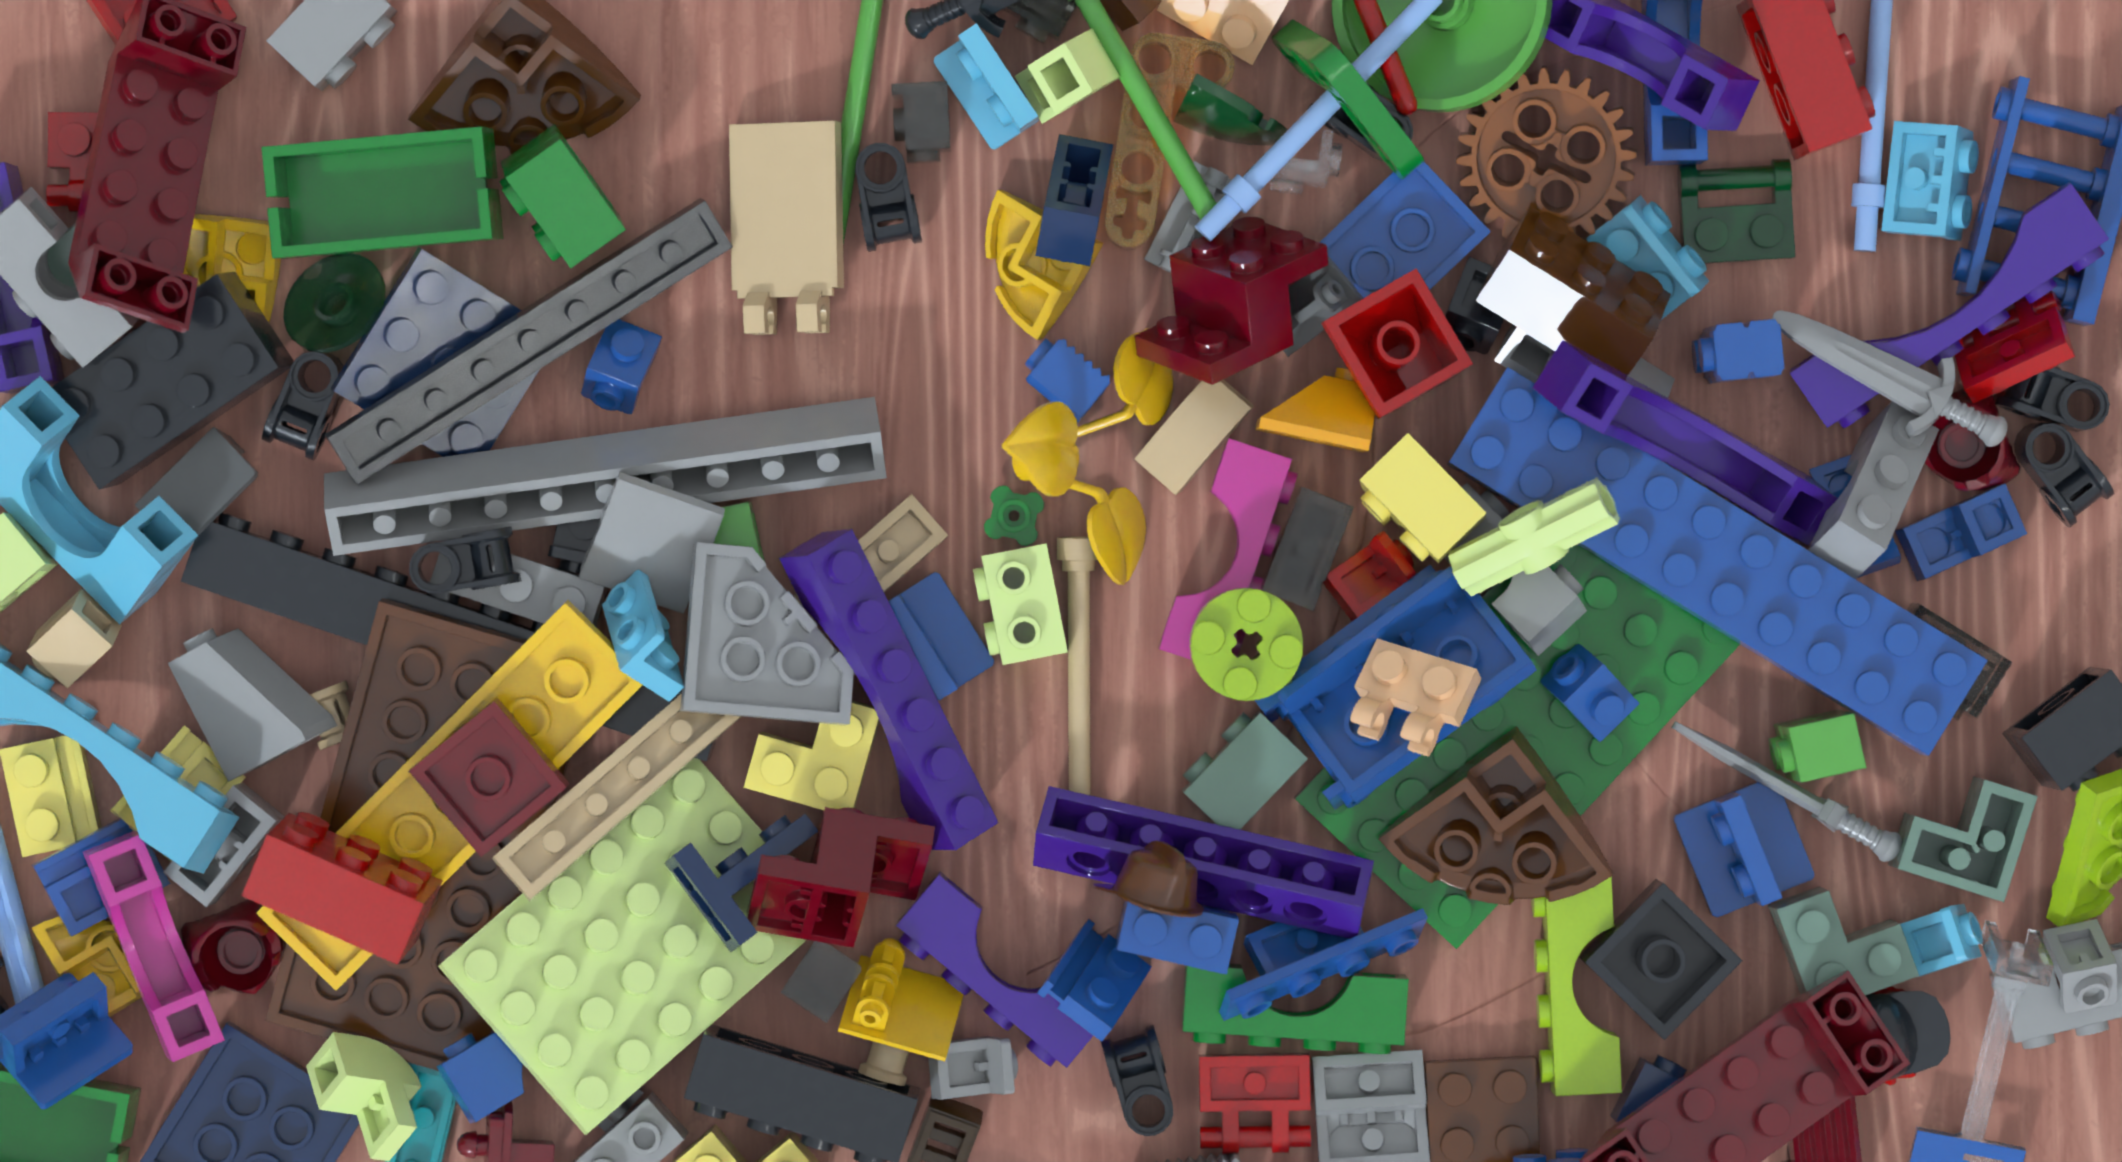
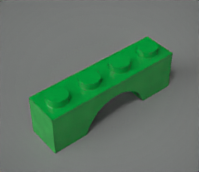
[1182,964,1409,1054]

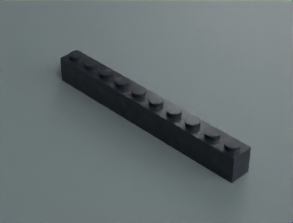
[181,512,717,761]

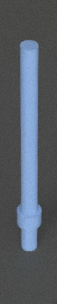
[1195,0,1443,242]
[1851,0,1893,252]

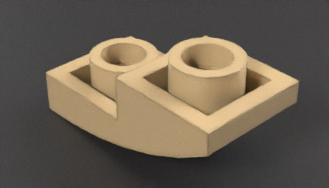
[1135,380,1254,495]

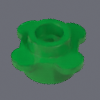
[984,486,1044,546]

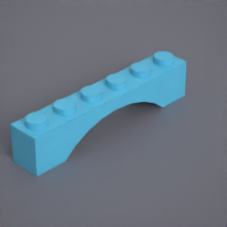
[0,644,239,874]

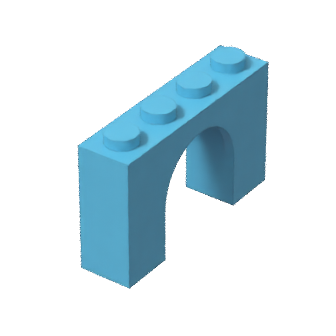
[0,376,198,625]

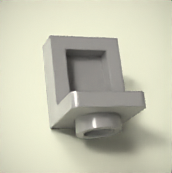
[928,1036,1018,1100]

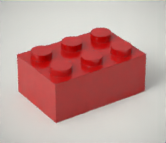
[1736,0,1876,161]
[241,812,443,965]

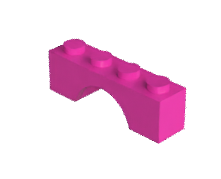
[1158,438,1298,660]
[83,831,225,1062]

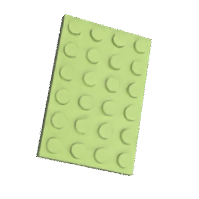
[438,758,806,1135]

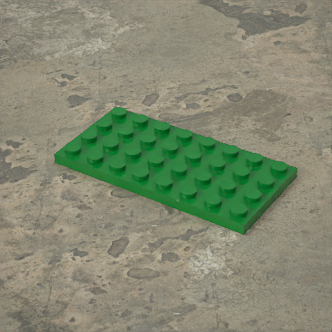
[1294,544,1740,949]

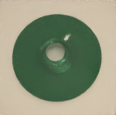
[283,253,386,353]

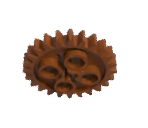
[1456,66,1637,238]

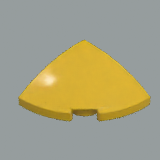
[985,190,1104,340]
[183,214,281,322]
[32,917,142,1017]

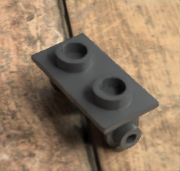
[1283,257,1363,357]

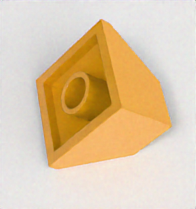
[1255,367,1375,453]

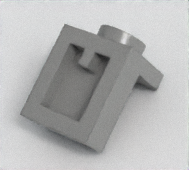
[2043,919,2118,1013]

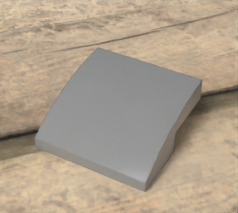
[578,472,725,614]
[1312,1050,1430,1162]

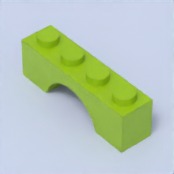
[1531,877,1622,1096]

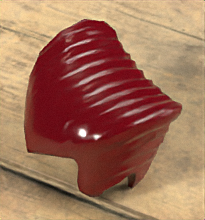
[1925,388,2020,491]
[181,899,286,994]

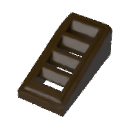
[906,1097,983,1162]

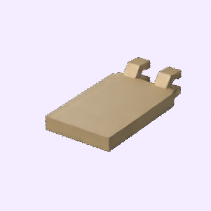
[729,121,844,335]

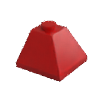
[1321,268,1473,419]

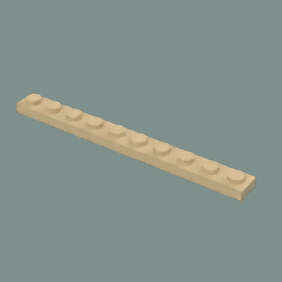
[493,494,948,901]

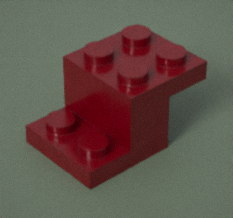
[1135,217,1329,385]
[746,807,935,948]

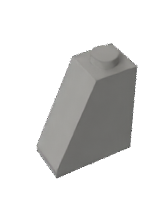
[168,628,337,782]

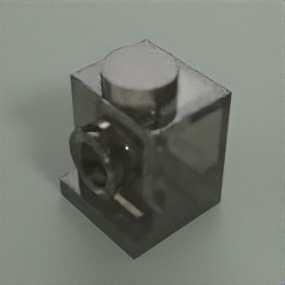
[891,81,951,164]

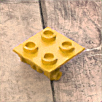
[838,938,963,1062]

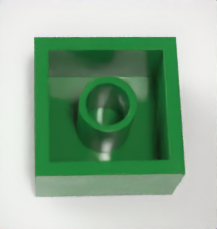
[499,124,626,268]

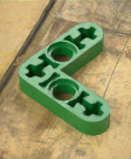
[1271,19,1424,179]

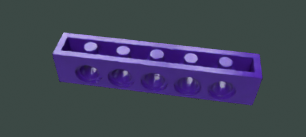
[1033,786,1374,939]

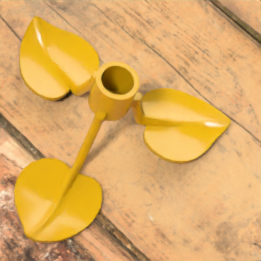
[1001,328,1173,585]

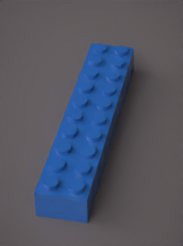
[1447,367,1988,756]

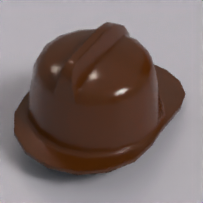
[1093,840,1204,917]

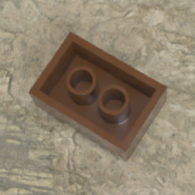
[1476,206,1671,375]

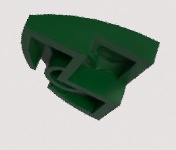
[1174,74,1288,146]

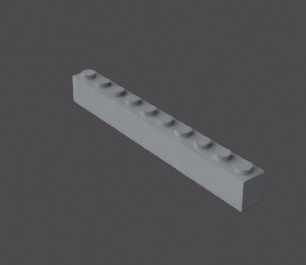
[324,397,887,556]

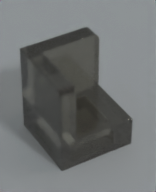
[781,941,862,1023]

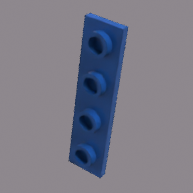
[1219,908,1428,1021]

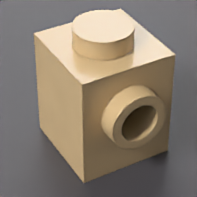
[26,588,122,689]

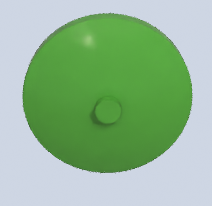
[1332,0,1552,112]

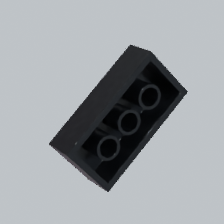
[52,272,294,490]
[684,1024,921,1162]

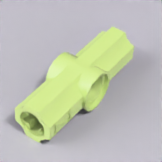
[1448,478,1620,596]

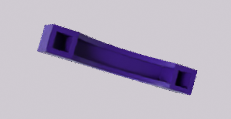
[1790,182,2109,429]
[1532,340,1838,546]
[779,529,999,850]

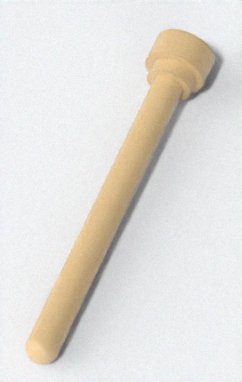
[1057,537,1097,795]

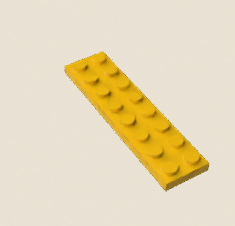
[256,600,642,991]

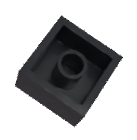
[2002,667,2122,792]
[1579,879,1742,1040]

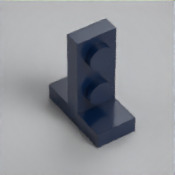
[665,813,818,952]

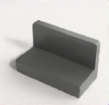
[135,427,258,535]

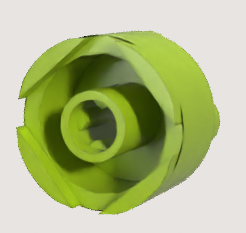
[1189,588,1303,701]

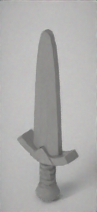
[1772,310,2008,447]
[1671,721,1902,862]

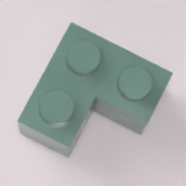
[1888,776,2038,902]
[1768,886,1919,996]

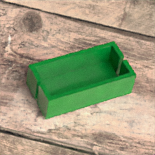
[261,126,504,259]
[0,1062,141,1162]

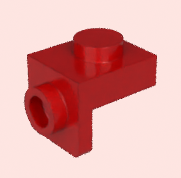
[1321,531,1416,621]

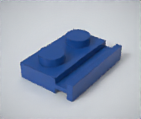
[32,818,171,937]
[1037,919,1152,1042]

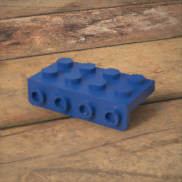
[1278,566,1537,803]

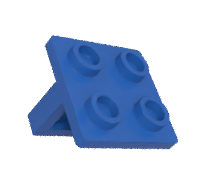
[888,572,994,701]
[1673,782,1815,917]
[0,972,133,1109]

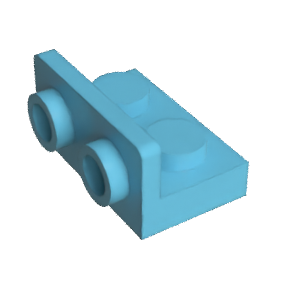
[934,23,1039,150]
[1881,121,1979,241]
[1586,195,1709,320]
[602,570,684,702]

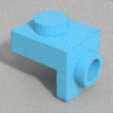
[1901,904,1983,978]

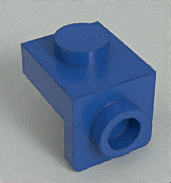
[581,319,662,414]
[1541,644,1640,742]

